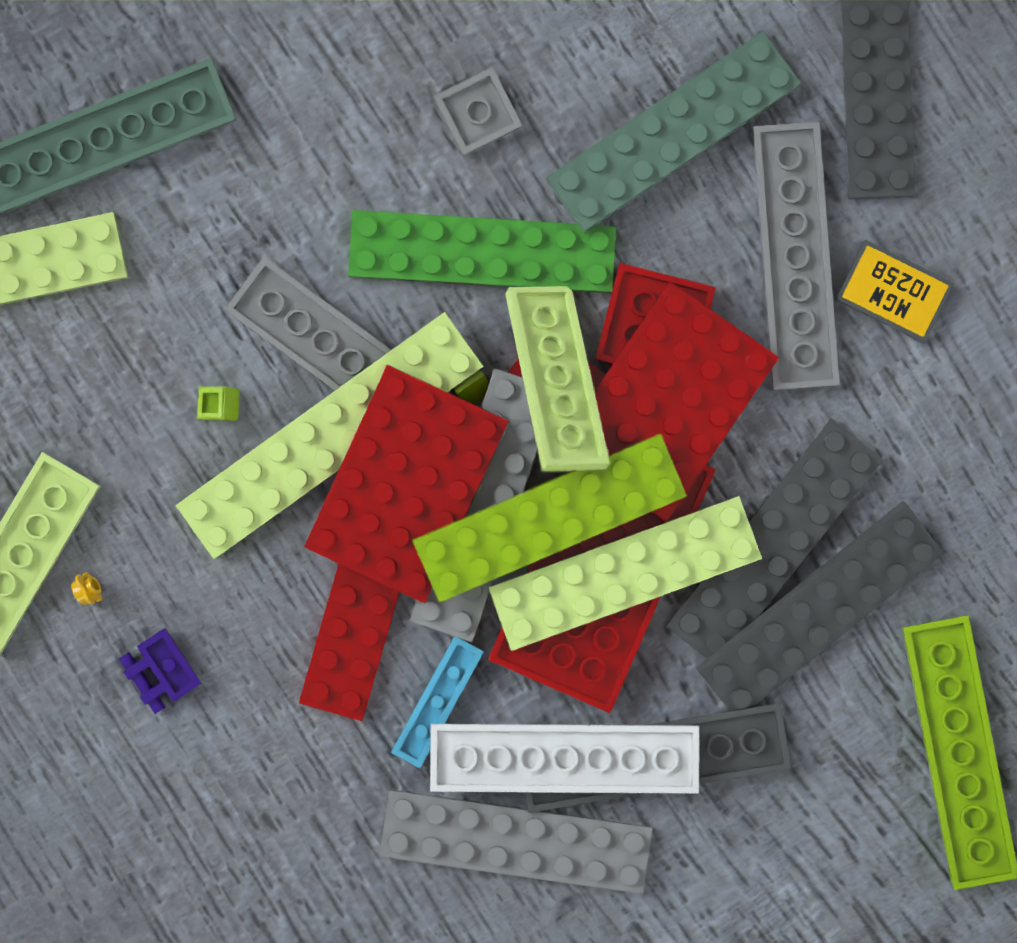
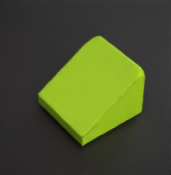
[454,371,489,405]
[197,386,239,421]

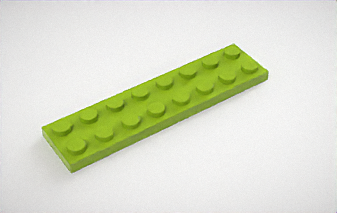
[413,434,687,603]
[902,615,1017,890]

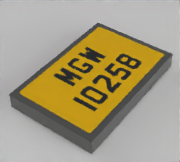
[835,240,954,344]

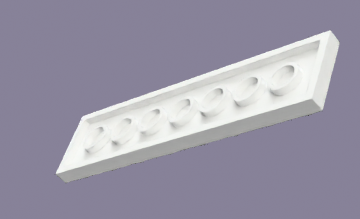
[430,724,699,793]

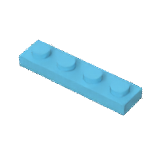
[391,636,484,769]

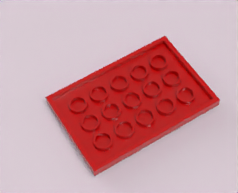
[594,282,780,522]
[304,365,509,604]

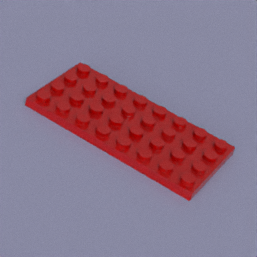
[487,465,716,713]

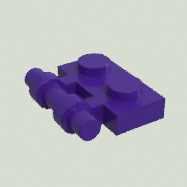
[119,628,202,714]

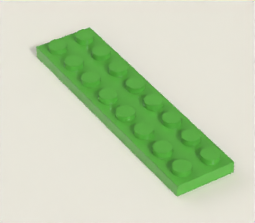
[348,210,616,293]

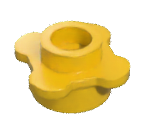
[71,572,102,605]

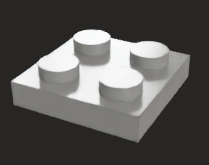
[434,67,522,157]

